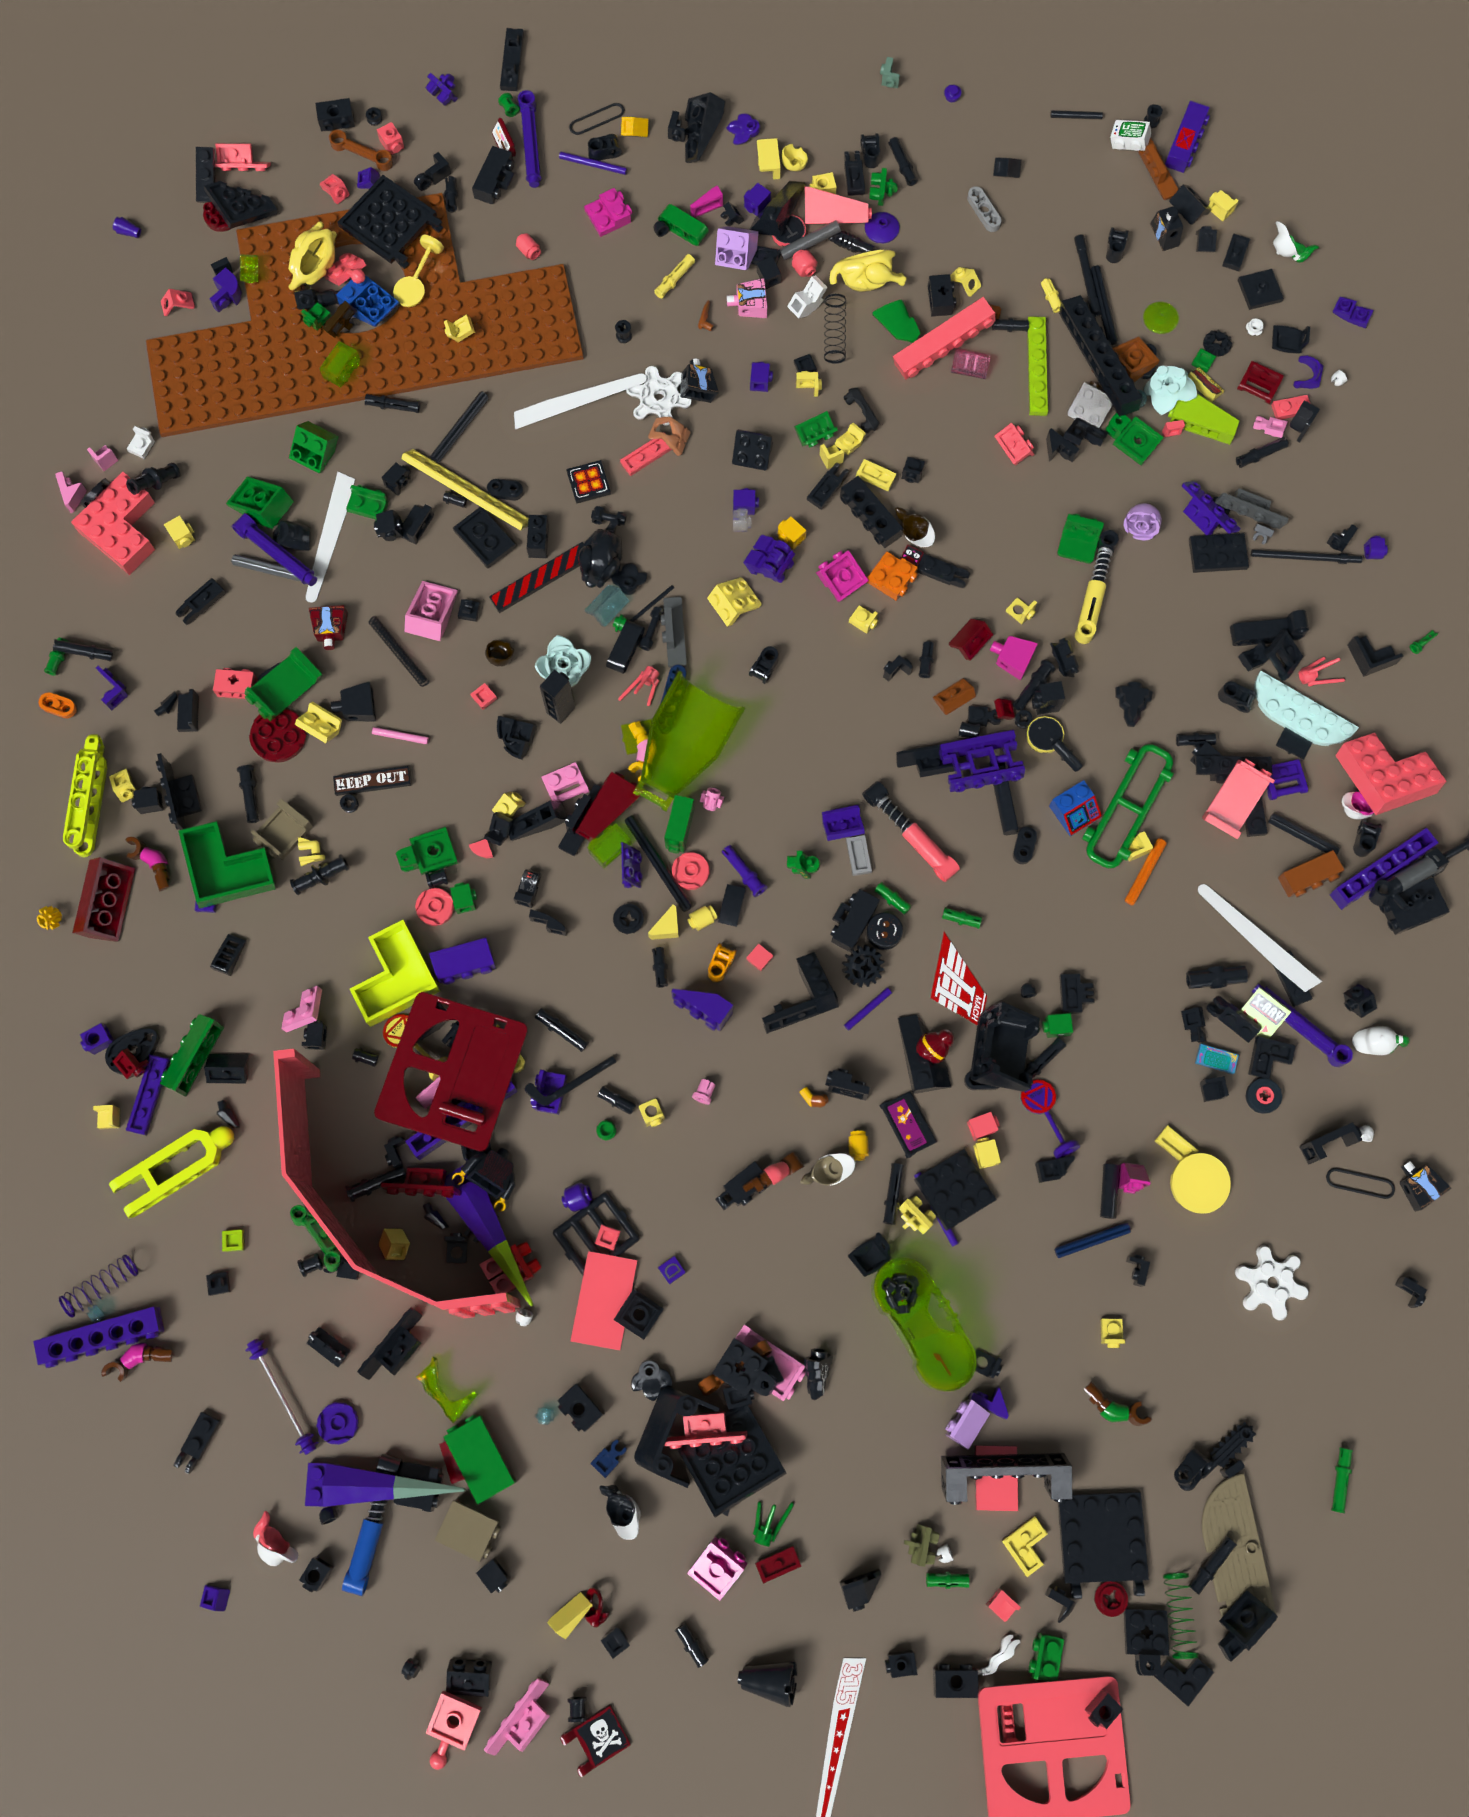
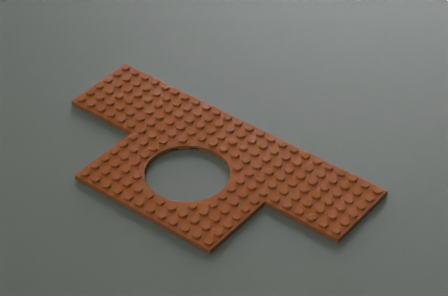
[146,193,583,437]

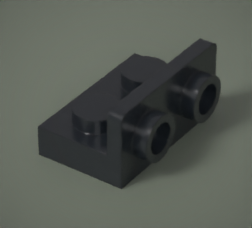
[446,1658,492,1697]

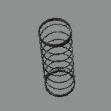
[824,294,846,364]

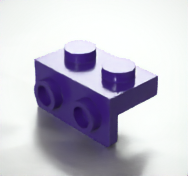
[822,805,865,841]
[531,1069,567,1115]

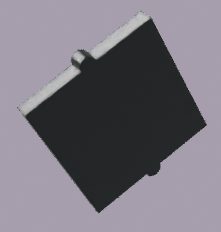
[1276,727,1312,760]

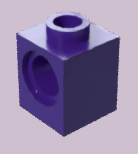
[80,1023,114,1055]

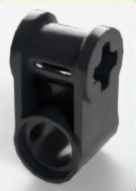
[860,133,880,168]
[588,134,622,161]
[1106,227,1129,263]
[749,646,778,684]
[1218,681,1257,713]
[1353,819,1382,857]
[1174,1449,1213,1491]

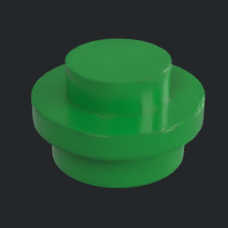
[613,614,628,632]
[596,1121,616,1141]

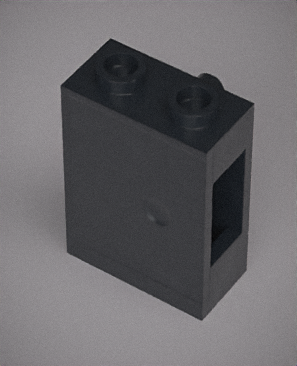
[1379,877,1450,935]

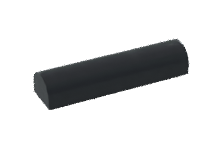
[989,761,1018,836]

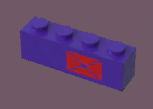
[1165,101,1210,173]

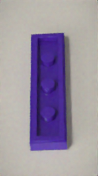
[126,1055,171,1136]

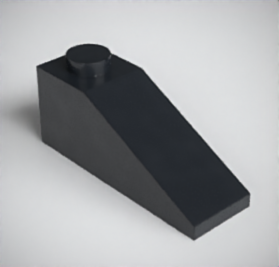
[509,800,567,841]

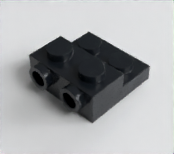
[825,1068,870,1101]

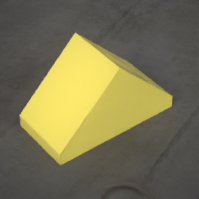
[648,904,679,940]

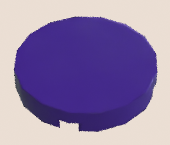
[317,1402,359,1445]

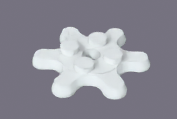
[626,366,691,426]
[1235,1245,1309,1320]

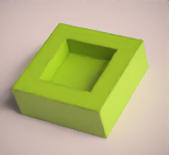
[222,1230,244,1252]

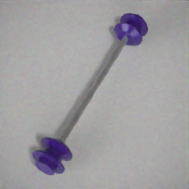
[245,1339,318,1455]

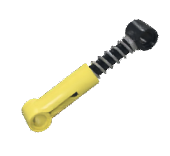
[1075,530,1119,644]

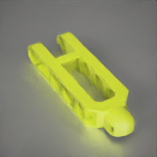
[63,734,107,857]
[109,1126,234,1219]

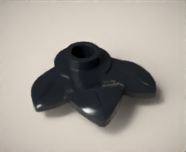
[611,563,647,595]
[631,1360,672,1401]

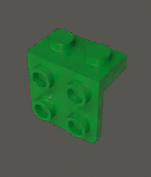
[1057,514,1104,564]

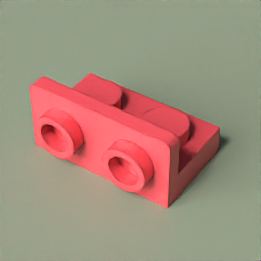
[994,423,1035,466]

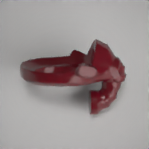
[584,1588,609,1628]

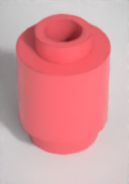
[516,233,541,260]

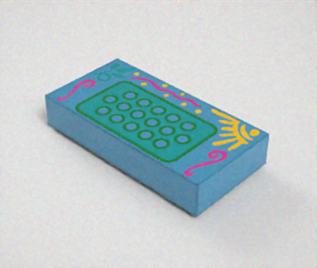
[1195,1044,1239,1074]

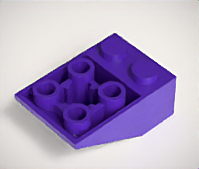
[671,989,733,1031]

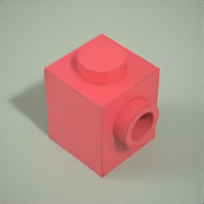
[377,122,404,155]

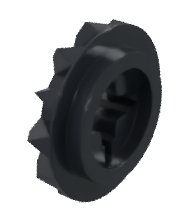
[1203,329,1232,357]
[613,904,644,935]

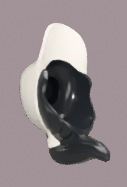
[599,1485,641,1540]

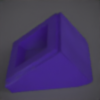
[357,167,380,189]
[200,1585,230,1611]

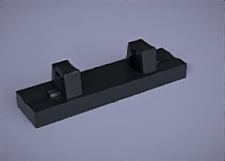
[500,28,524,91]
[762,991,839,1034]

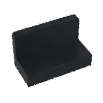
[1169,184,1212,225]
[401,504,434,545]
[177,689,199,732]
[204,1054,249,1084]

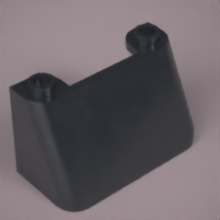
[970,1001,1040,1092]

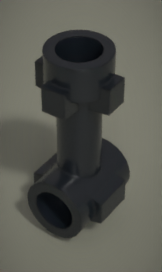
[591,506,626,526]

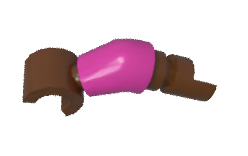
[125,837,170,892]
[101,1343,173,1382]

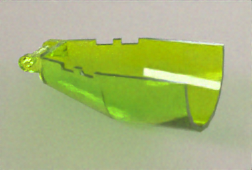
[633,671,745,812]

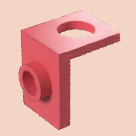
[161,289,195,316]

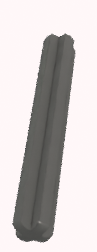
[231,554,300,581]

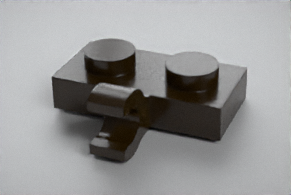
[323,301,357,338]

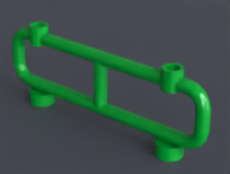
[1082,744,1174,869]

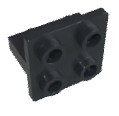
[732,429,773,471]

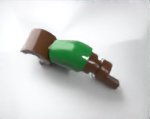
[1084,1381,1152,1426]

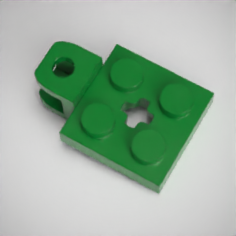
[1105,413,1164,466]
[396,827,458,875]

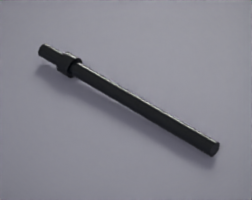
[1251,549,1362,564]

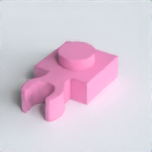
[1253,416,1288,438]

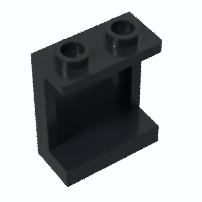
[1299,1122,1362,1165]

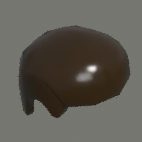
[485,640,514,667]

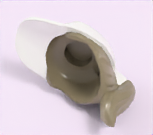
[800,1153,855,1186]

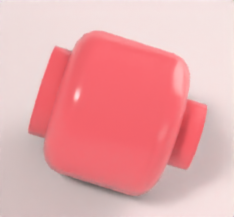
[792,249,818,277]

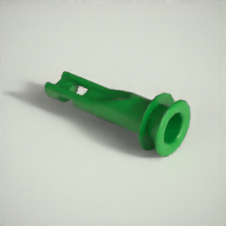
[1410,630,1438,654]

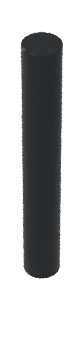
[1050,110,1103,120]

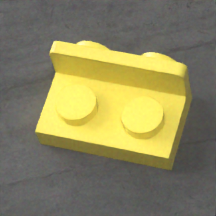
[295,702,342,743]

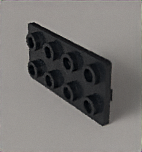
[156,753,202,830]

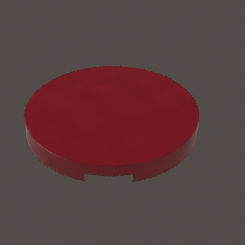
[249,709,307,763]

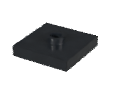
[1238,269,1284,310]

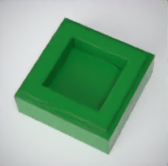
[1191,348,1216,373]

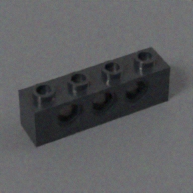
[840,476,903,548]

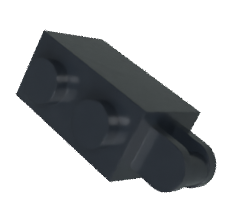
[715,1161,768,1210]

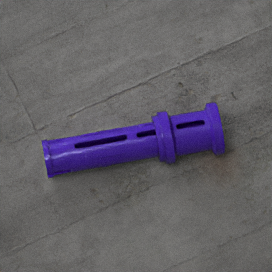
[721,845,768,897]

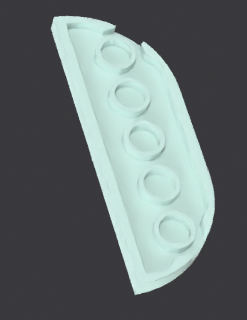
[1254,671,1359,746]

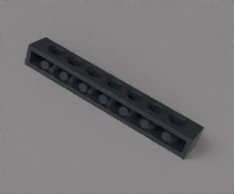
[1059,295,1142,417]

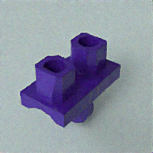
[425,73,458,106]

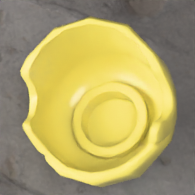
[782,144,808,171]

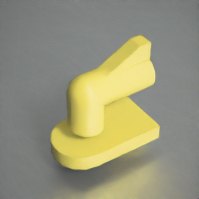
[298,837,325,867]

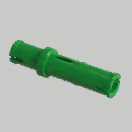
[1331,1448,1353,1514]

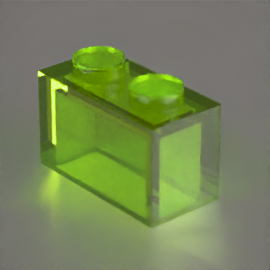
[319,341,360,387]
[587,823,632,869]

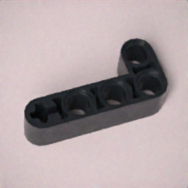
[1230,610,1309,646]

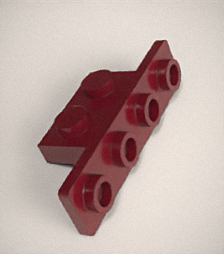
[380,1167,461,1198]

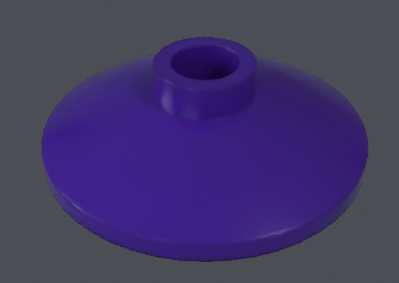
[865,212,899,244]

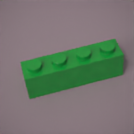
[160,1014,224,1097]

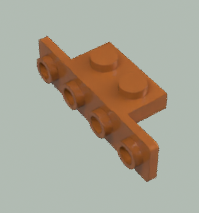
[1138,138,1179,200]

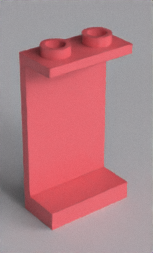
[1202,759,1275,839]

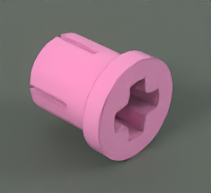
[692,1079,716,1105]

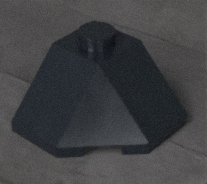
[839,1569,882,1612]

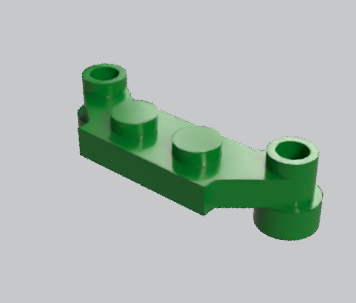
[290,1205,340,1272]

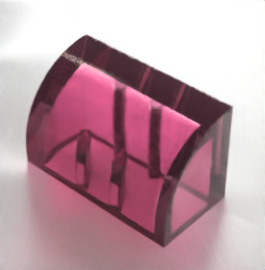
[951,348,991,379]

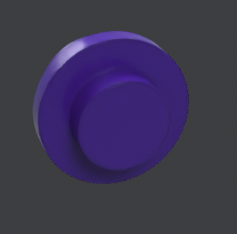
[944,85,961,102]

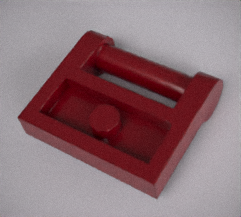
[1237,361,1284,404]

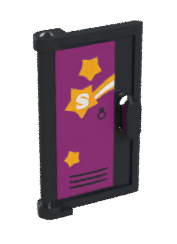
[879,1091,937,1158]

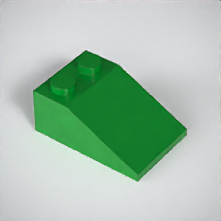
[226,476,294,529]

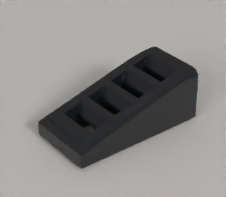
[210,934,246,976]

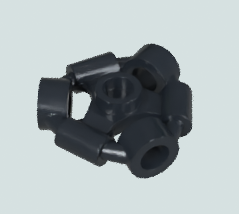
[882,1272,919,1314]

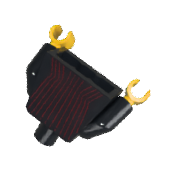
[452,1148,516,1212]

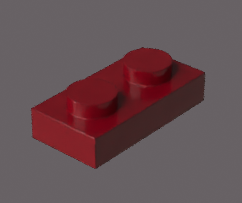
[755,1546,802,1584]

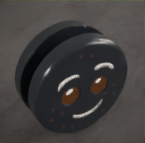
[866,912,903,950]

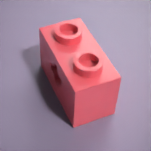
[213,668,258,699]

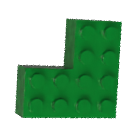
[178,821,276,909]

